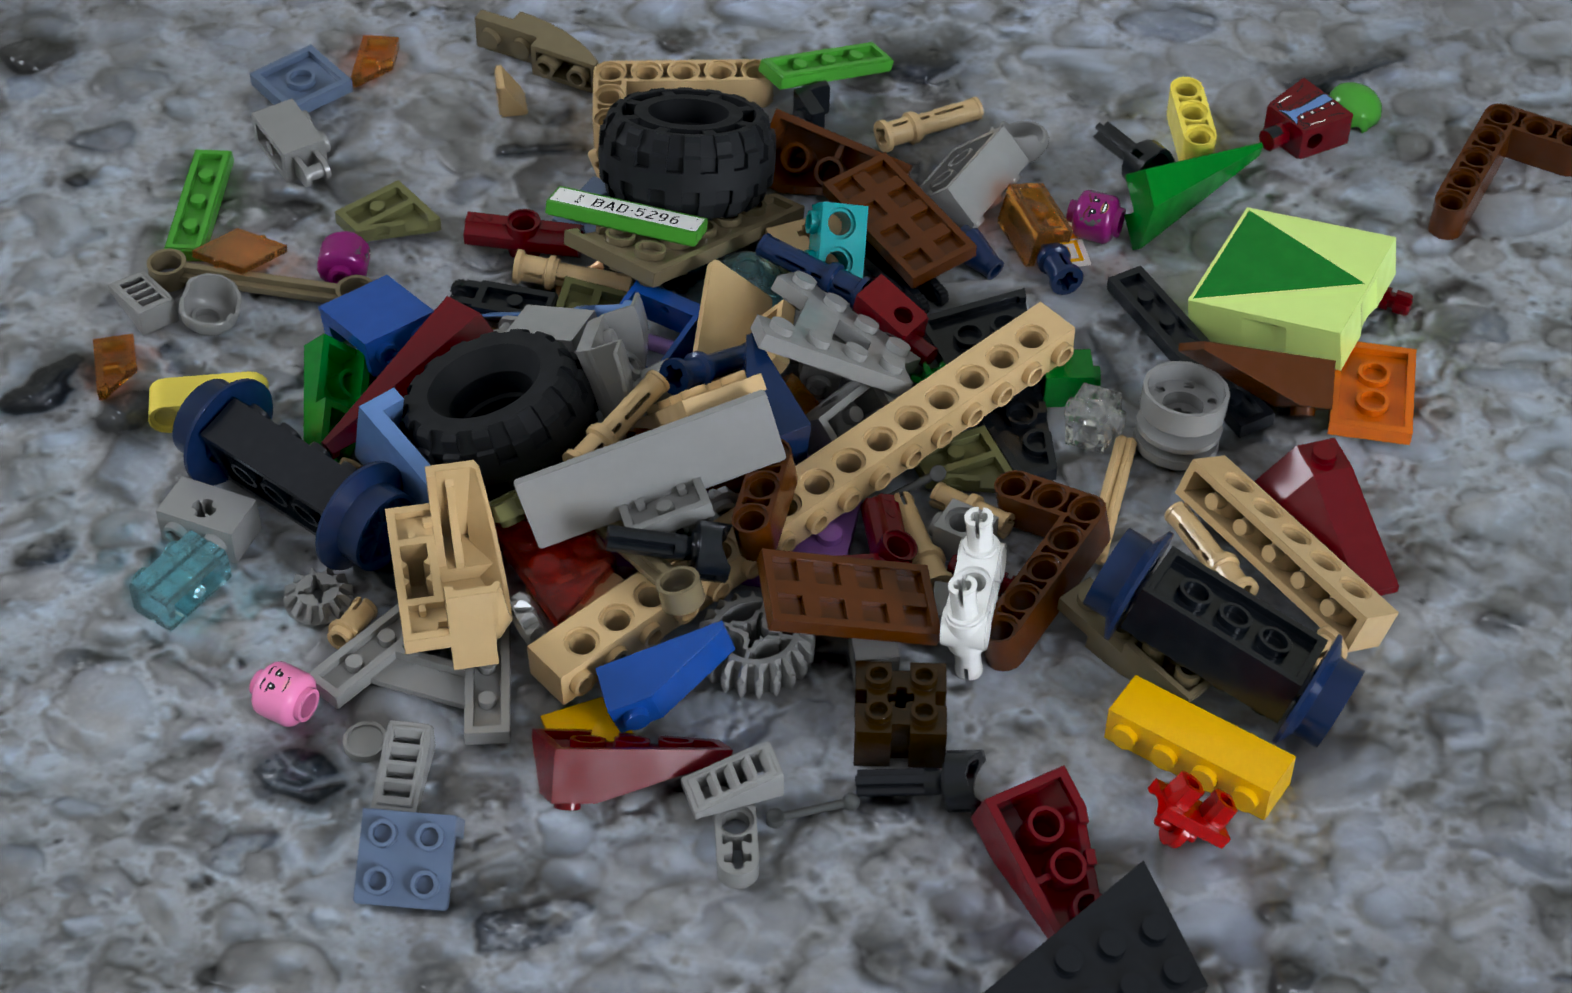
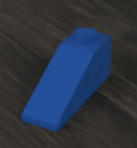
[595,620,735,732]

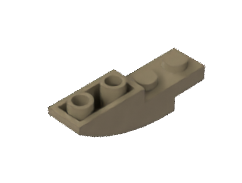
[475,10,598,93]
[1057,577,1213,702]

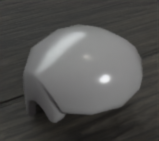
[990,121,1049,163]
[179,273,242,336]

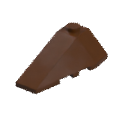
[769,108,913,196]
[1178,341,1336,417]

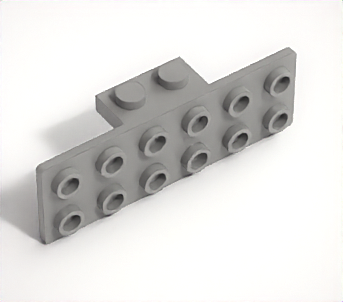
[513,390,786,548]

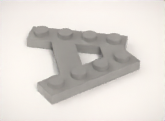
[750,271,921,396]
[309,604,511,745]

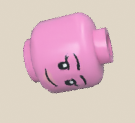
[249,661,320,727]

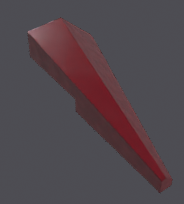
[321,296,494,460]

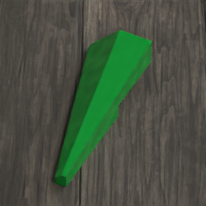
[1124,142,1263,250]
[303,333,379,463]

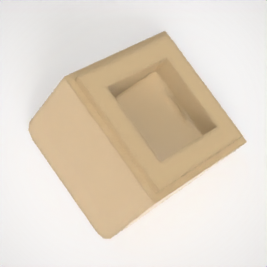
[494,65,528,117]

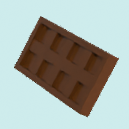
[822,152,977,289]
[756,548,940,646]

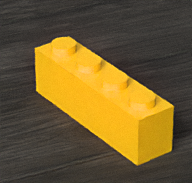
[1104,675,1296,820]

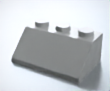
[920,125,1029,228]

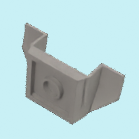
[576,292,649,420]

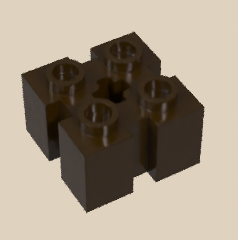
[853,661,947,768]

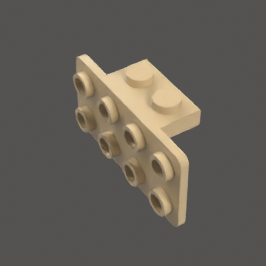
[693,259,796,382]

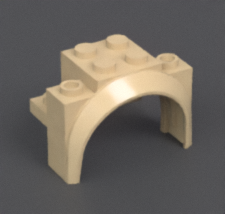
[385,460,513,670]

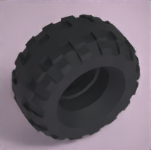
[599,87,776,220]
[399,329,599,502]

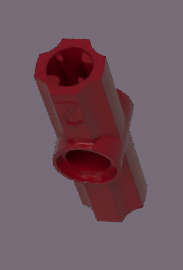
[463,209,585,258]
[860,493,918,564]

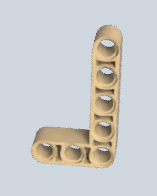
[592,59,774,149]

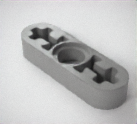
[712,776,759,889]

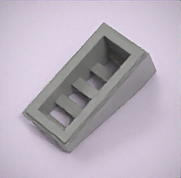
[108,270,179,336]
[371,720,436,812]
[681,741,784,819]

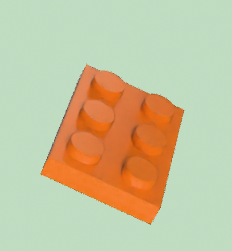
[1327,342,1417,445]

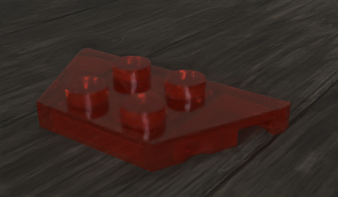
[494,514,616,627]

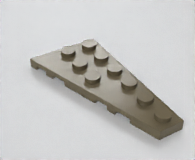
[564,193,805,288]

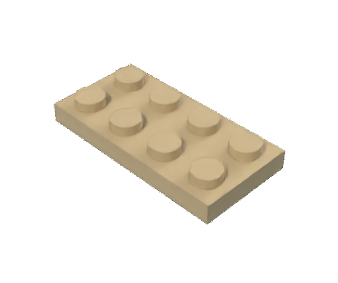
[637,370,767,429]

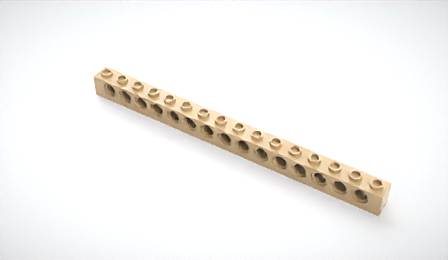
[527,301,1075,705]

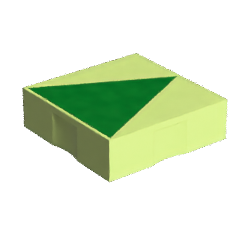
[1188,207,1396,371]

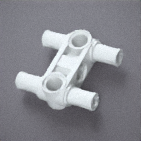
[940,507,1007,680]

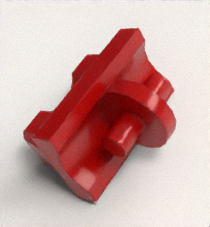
[1147,770,1238,849]

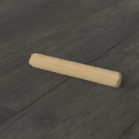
[1095,435,1137,565]

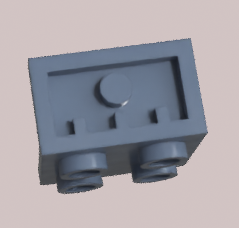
[353,808,465,911]

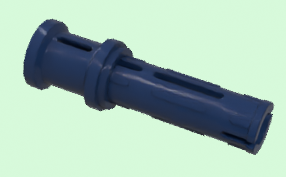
[1012,201,1084,295]
[756,233,873,310]
[659,342,746,395]

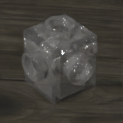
[1064,383,1127,454]

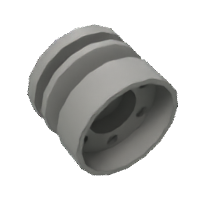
[1133,361,1230,470]

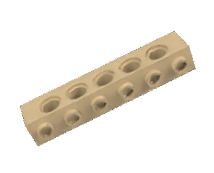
[1175,455,1399,652]

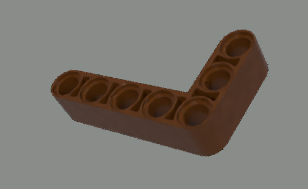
[1428,103,1572,240]
[620,427,798,562]
[984,470,1111,671]

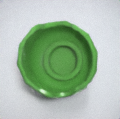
[1328,82,1383,133]

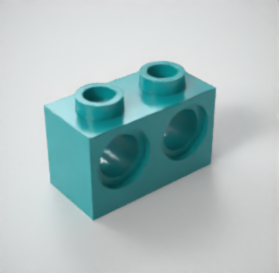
[805,201,869,279]

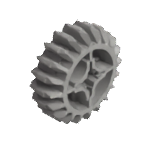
[698,590,815,700]

